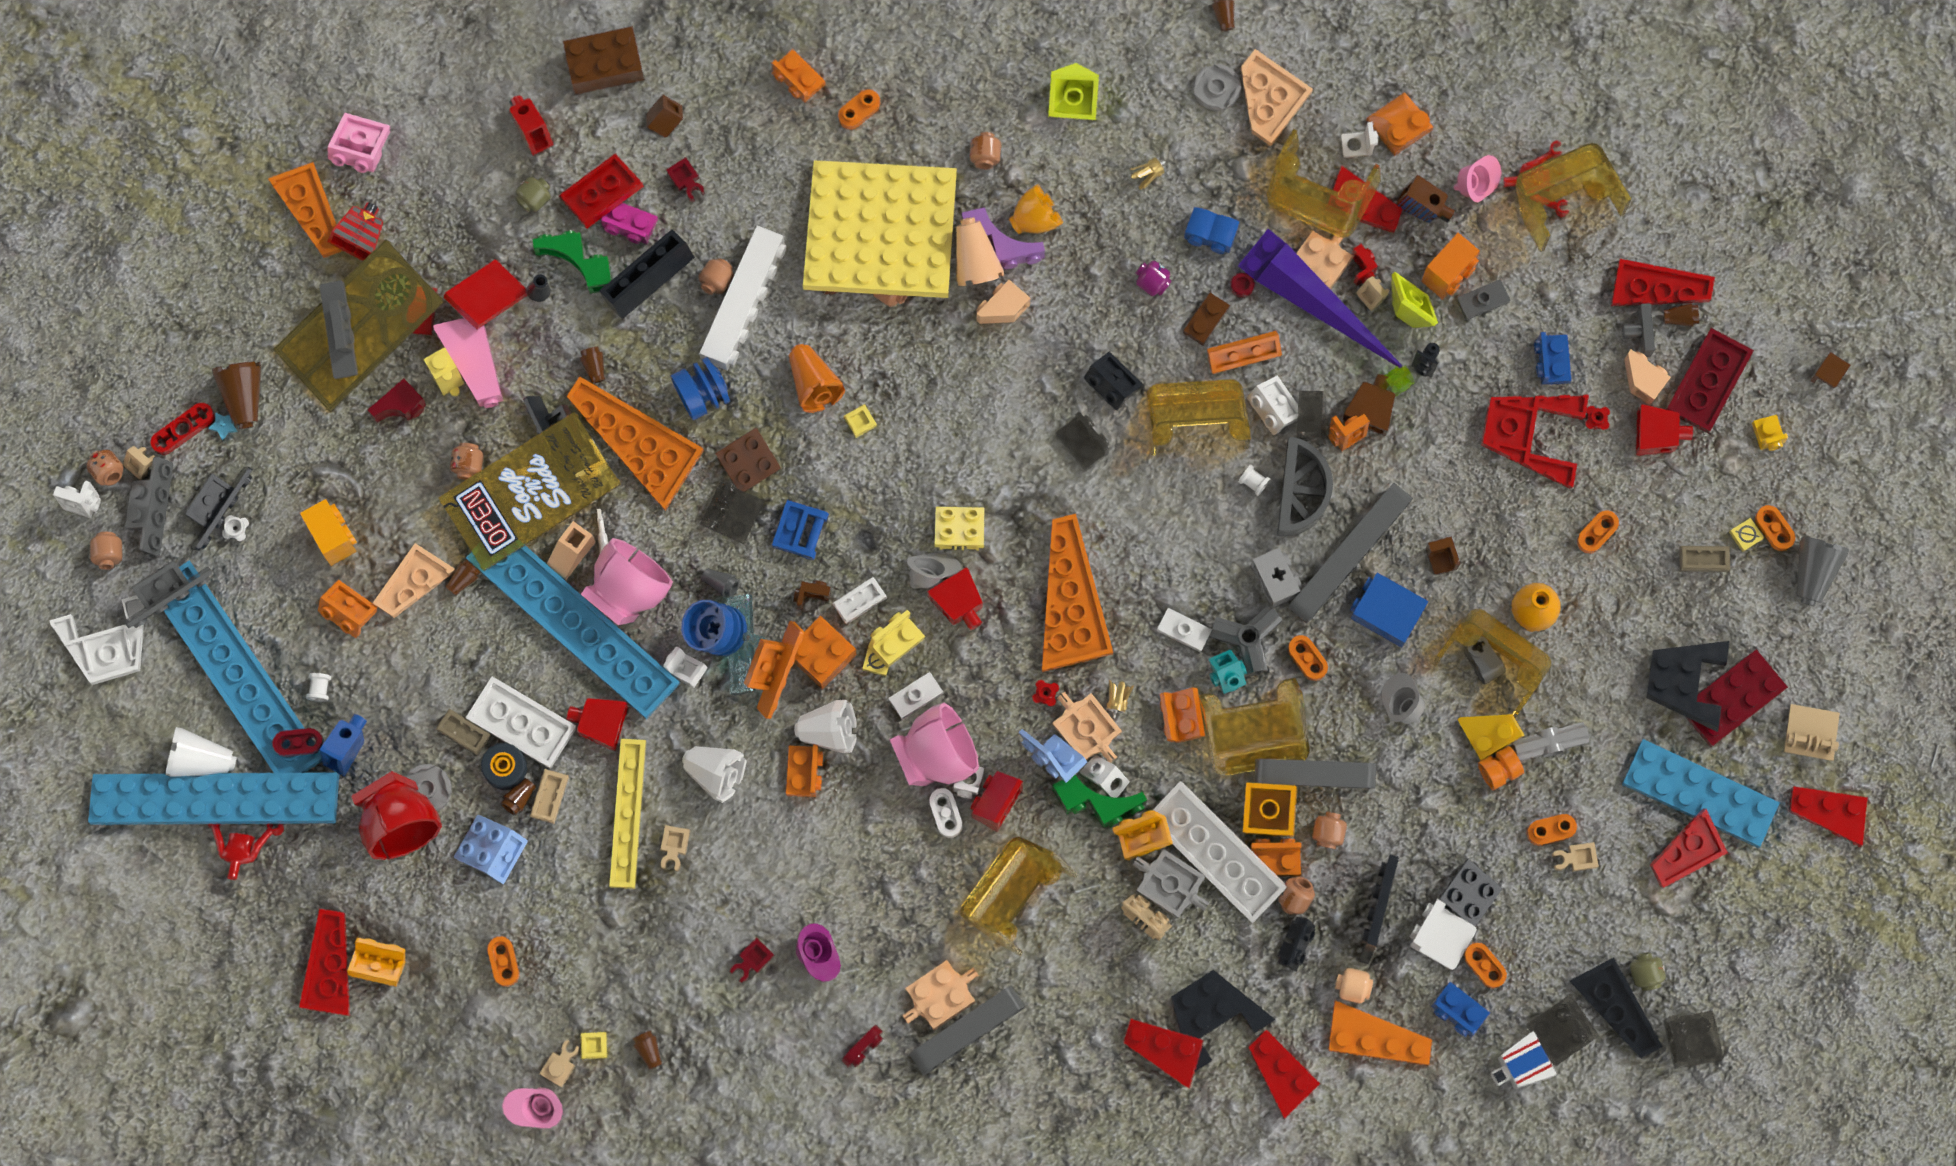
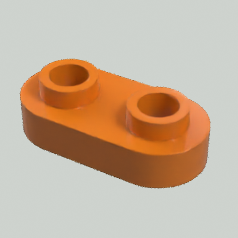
[838,89,880,130]
[1755,505,1795,551]
[1577,510,1619,554]
[1288,635,1328,681]
[1527,814,1577,846]
[488,936,520,987]
[1464,943,1507,988]

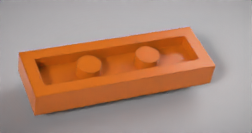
[1207,331,1282,374]

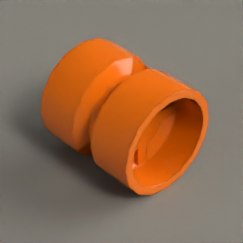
[1478,746,1524,791]

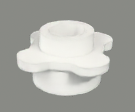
[222,515,249,541]

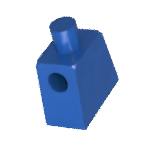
[320,714,367,777]

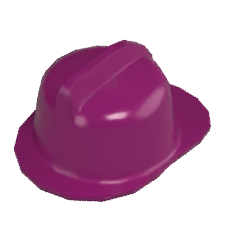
[795,924,841,982]

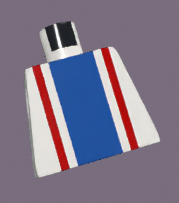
[1491,1031,1557,1089]

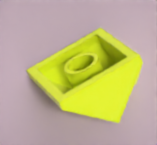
[1048,63,1099,120]
[1392,272,1438,328]

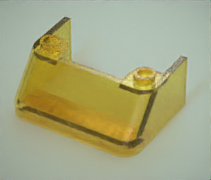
[1267,129,1381,238]
[1515,143,1632,252]
[1432,609,1551,718]
[960,836,1079,955]

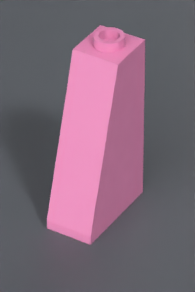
[433,318,503,408]

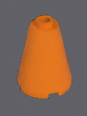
[789,344,845,413]

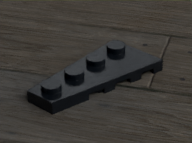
[1359,854,1399,964]
[1569,957,1663,1059]

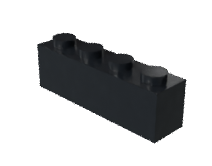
[599,229,695,319]

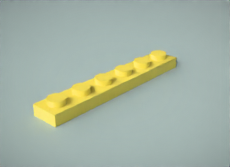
[609,739,646,889]

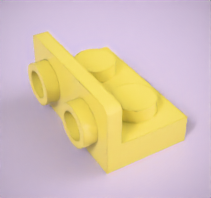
[868,610,925,668]

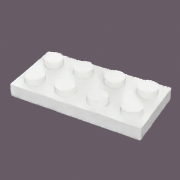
[466,676,577,769]

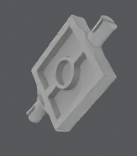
[1133,849,1210,919]

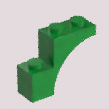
[532,231,612,294]
[1052,774,1147,828]

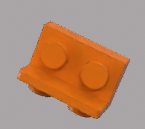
[772,49,826,103]
[1328,414,1370,451]
[318,580,378,638]
[1160,687,1205,743]
[786,744,823,797]
[1250,839,1301,876]

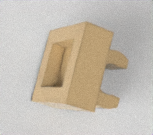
[1356,276,1389,311]
[123,446,155,480]

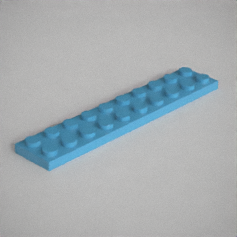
[466,539,680,720]
[164,560,322,773]
[88,772,339,825]

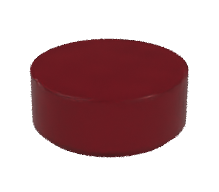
[1230,272,1255,298]

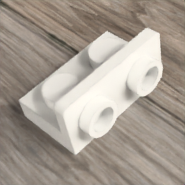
[1247,376,1305,435]
[53,481,100,518]

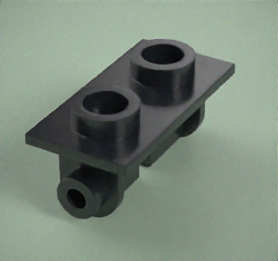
[1411,343,1440,378]
[1277,917,1316,972]

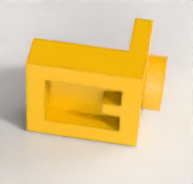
[1752,414,1788,451]

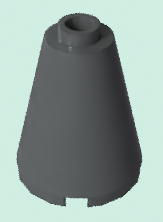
[1797,536,1849,606]

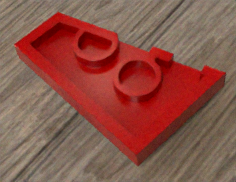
[1326,165,1402,233]
[1789,786,1868,848]
[1650,808,1728,888]
[1123,1018,1204,1089]
[1248,1029,1320,1120]

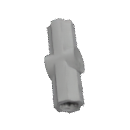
[1511,722,1589,762]

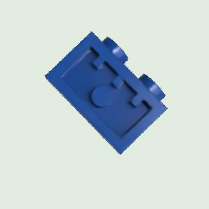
[1534,332,1572,385]
[1431,982,1490,1037]

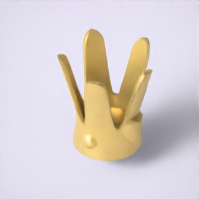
[1130,157,1165,190]
[1106,680,1134,718]

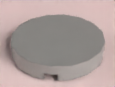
[1193,64,1241,111]
[406,764,452,811]

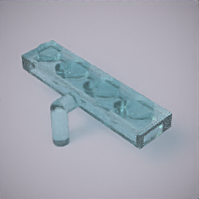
[727,594,766,695]

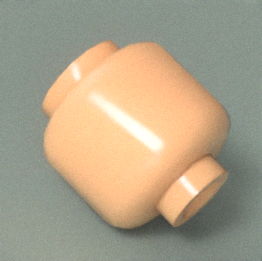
[1335,968,1373,1003]

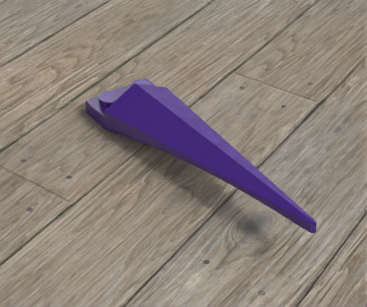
[1238,229,1403,368]

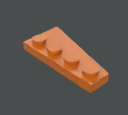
[268,162,343,258]
[1328,1000,1432,1066]

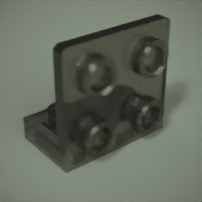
[1526,994,1600,1066]
[1663,1011,1724,1070]

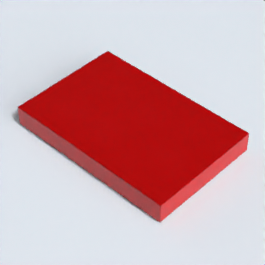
[558,153,644,229]
[443,259,527,330]

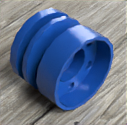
[670,357,730,421]
[681,600,747,656]

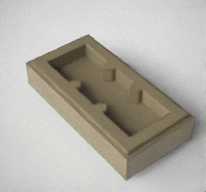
[1679,546,1730,572]
[436,708,492,756]

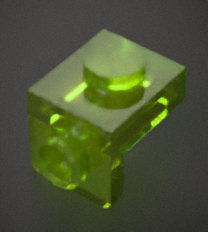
[1385,366,1415,397]

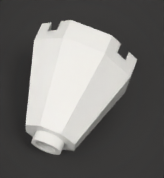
[794,700,856,753]
[682,746,747,803]

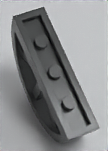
[1277,436,1333,537]

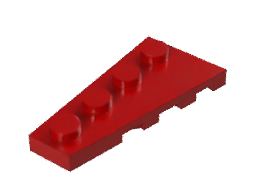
[1611,259,1715,306]
[299,908,350,1017]

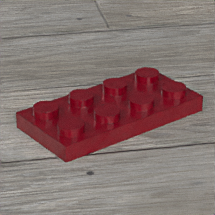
[1666,328,1754,434]
[1686,649,1788,748]

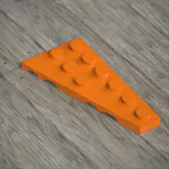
[567,376,704,511]
[1042,514,1113,672]

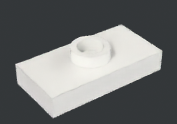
[832,577,887,625]
[1157,608,1212,653]
[888,672,943,720]

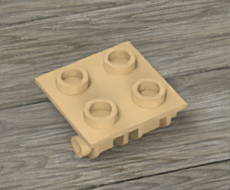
[1784,704,1840,761]
[1121,893,1172,941]

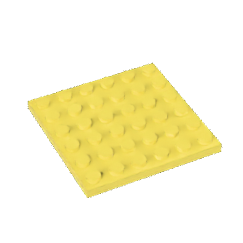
[803,160,957,298]

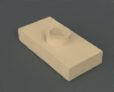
[530,769,569,824]

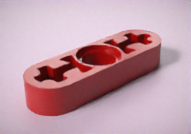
[150,403,215,455]

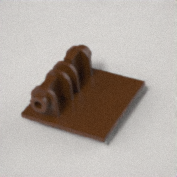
[715,427,781,494]

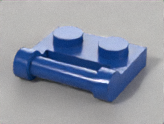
[772,500,829,560]

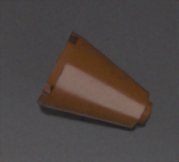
[212,362,261,429]

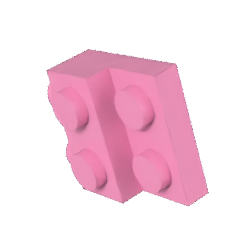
[328,113,390,173]

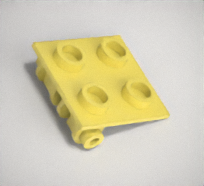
[935,507,984,551]

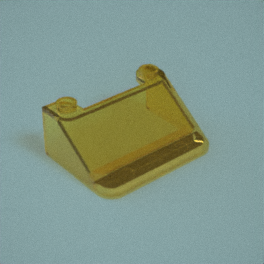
[1146,379,1251,455]
[1199,678,1310,776]

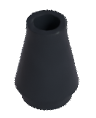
[526,274,551,302]

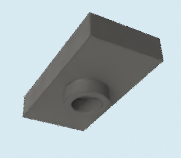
[1456,279,1511,321]

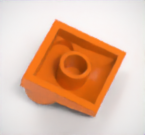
[1366,92,1434,156]

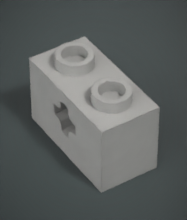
[1251,548,1302,608]

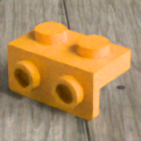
[1112,810,1173,860]
[348,938,405,987]

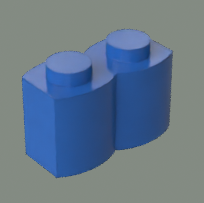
[1184,207,1240,254]

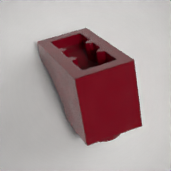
[368,378,426,423]

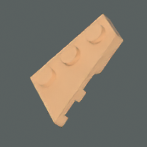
[373,543,456,618]

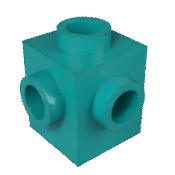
[1208,649,1247,694]

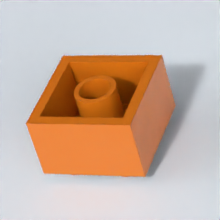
[1421,233,1480,300]
[794,615,857,690]

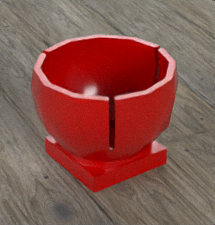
[351,771,442,860]

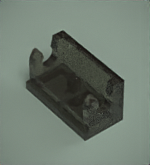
[1297,391,1326,445]

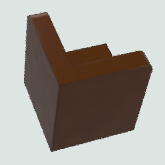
[646,94,683,138]
[1810,352,1851,388]
[1425,536,1460,575]

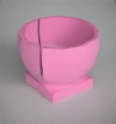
[581,538,673,625]
[890,702,979,786]

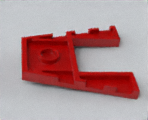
[1481,394,1589,489]

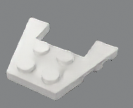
[50,595,145,685]

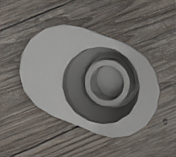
[907,552,961,589]
[1381,673,1425,724]

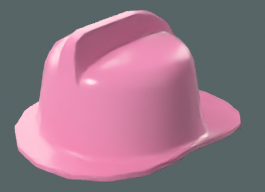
[1453,155,1501,202]
[502,1088,563,1128]

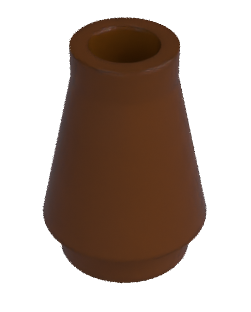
[1211,0,1235,32]
[1664,303,1699,327]
[579,346,606,384]
[446,559,481,596]
[500,778,536,816]
[632,1030,662,1070]

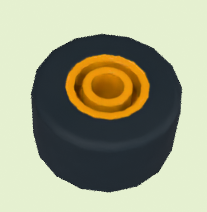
[481,743,527,790]

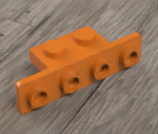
[744,621,804,719]

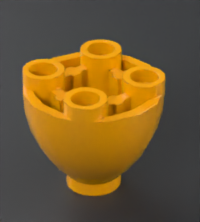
[1009,184,1063,234]
[1511,583,1561,632]

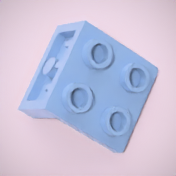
[1018,729,1087,783]
[454,815,528,884]

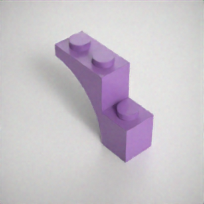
[962,208,1045,269]

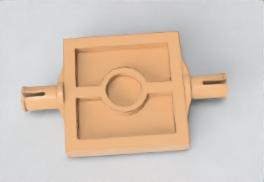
[1296,229,1353,290]
[1052,692,1122,763]
[902,960,979,1031]

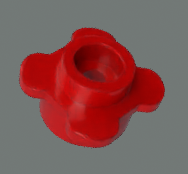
[1585,406,1610,430]
[1032,680,1059,707]

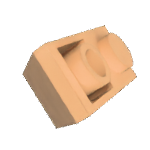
[976,280,1031,324]
[1624,349,1671,406]
[547,521,595,580]

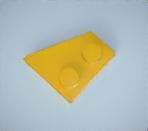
[1457,714,1525,760]

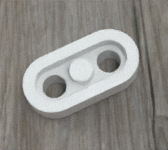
[930,788,962,838]

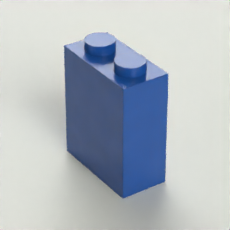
[1350,572,1429,648]

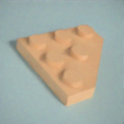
[1241,49,1313,146]

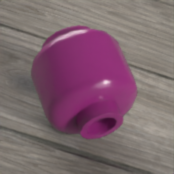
[1135,260,1172,296]

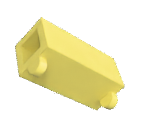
[424,347,464,396]

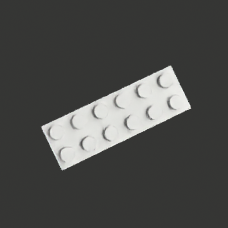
[1153,781,1286,923]

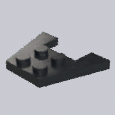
[1646,641,1730,732]
[1171,970,1276,1072]

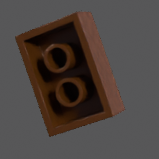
[563,26,645,95]

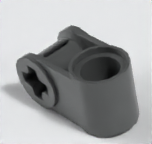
[1464,635,1506,685]

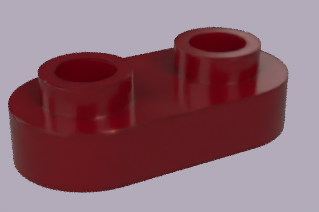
[272,728,324,757]
[841,1025,884,1068]

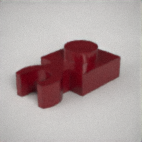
[666,157,705,202]
[730,937,775,983]

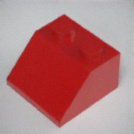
[970,771,1023,832]

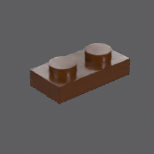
[1183,292,1230,346]

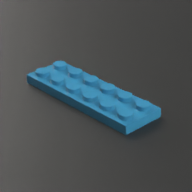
[1622,739,1780,848]

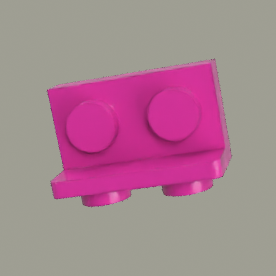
[601,203,658,245]

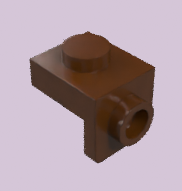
[793,580,831,610]

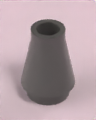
[701,568,740,597]

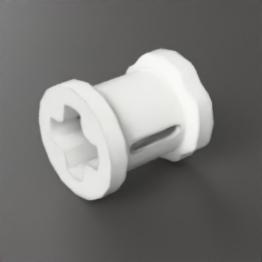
[1238,465,1271,496]
[306,673,331,702]

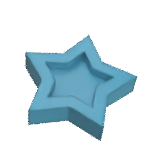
[209,413,237,440]

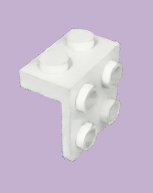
[1410,899,1476,970]

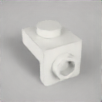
[663,647,707,688]

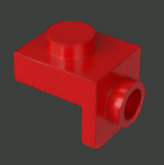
[1352,243,1378,286]

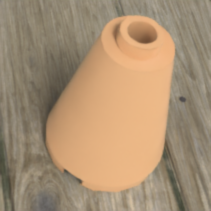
[956,217,1004,286]

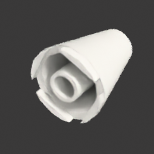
[165,727,237,776]

